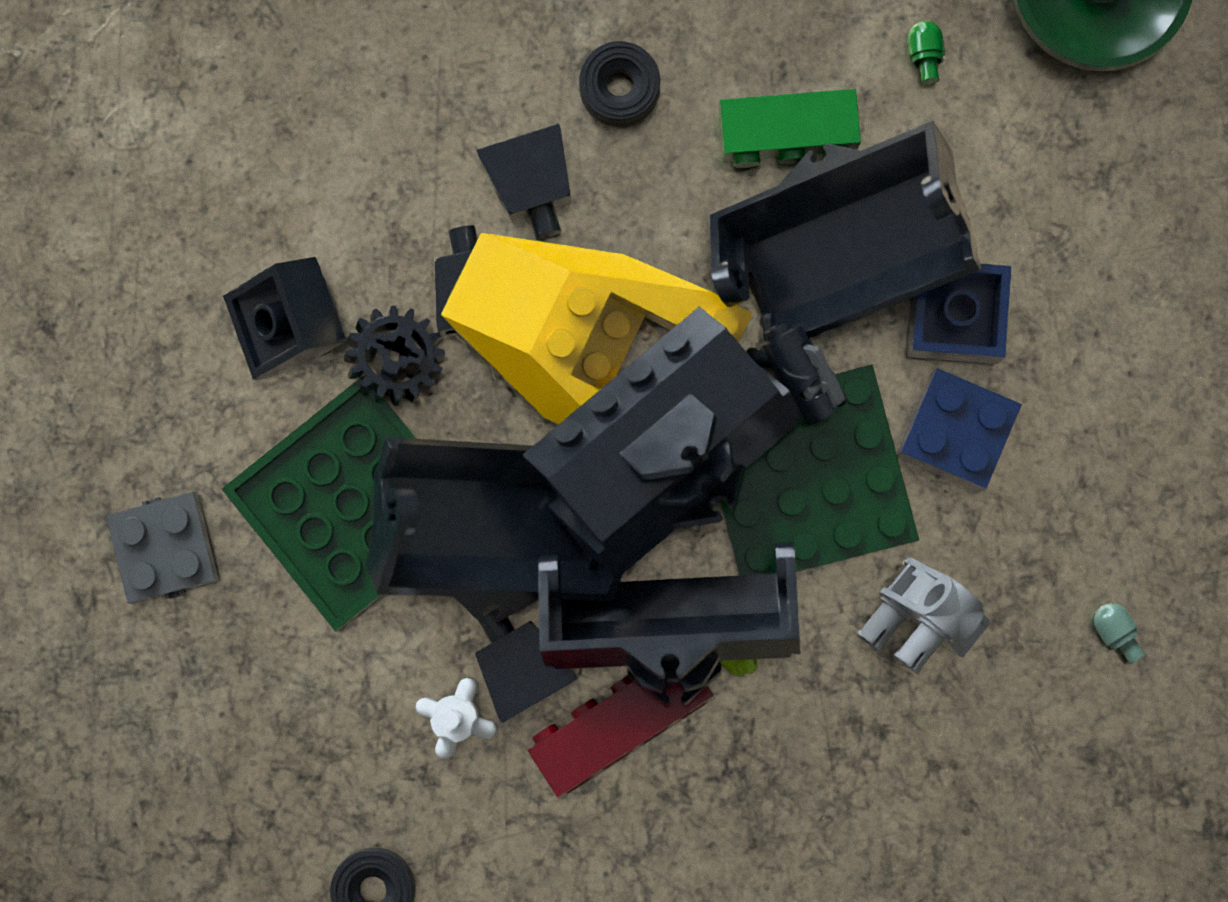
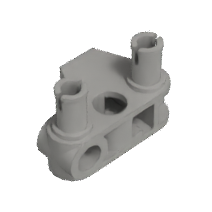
[857,557,991,674]

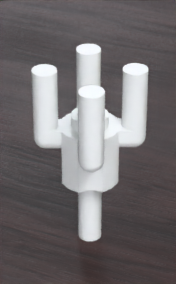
[416,678,499,759]

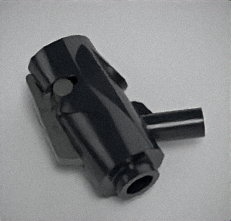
[746,319,849,425]

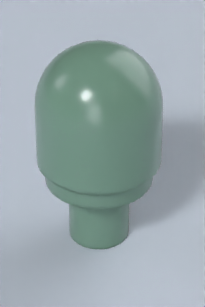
[1094,603,1146,665]

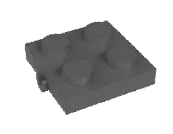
[106,492,219,604]

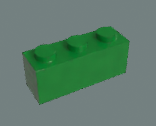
[718,89,861,168]

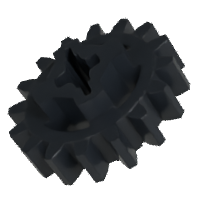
[344,306,445,406]

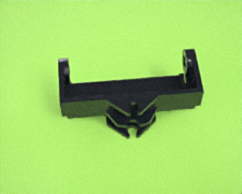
[710,120,981,342]
[523,306,804,580]
[366,437,622,622]
[538,542,800,706]

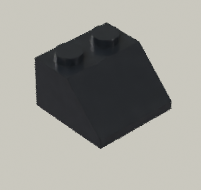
[223,257,346,380]

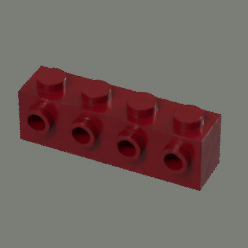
[527,675,715,799]

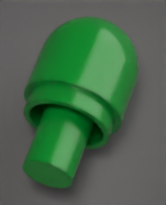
[907,21,945,84]

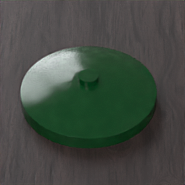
[1013,0,1192,71]

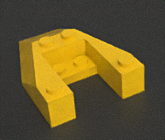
[440,233,753,425]

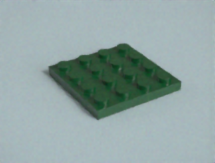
[720,364,919,575]
[222,378,416,632]

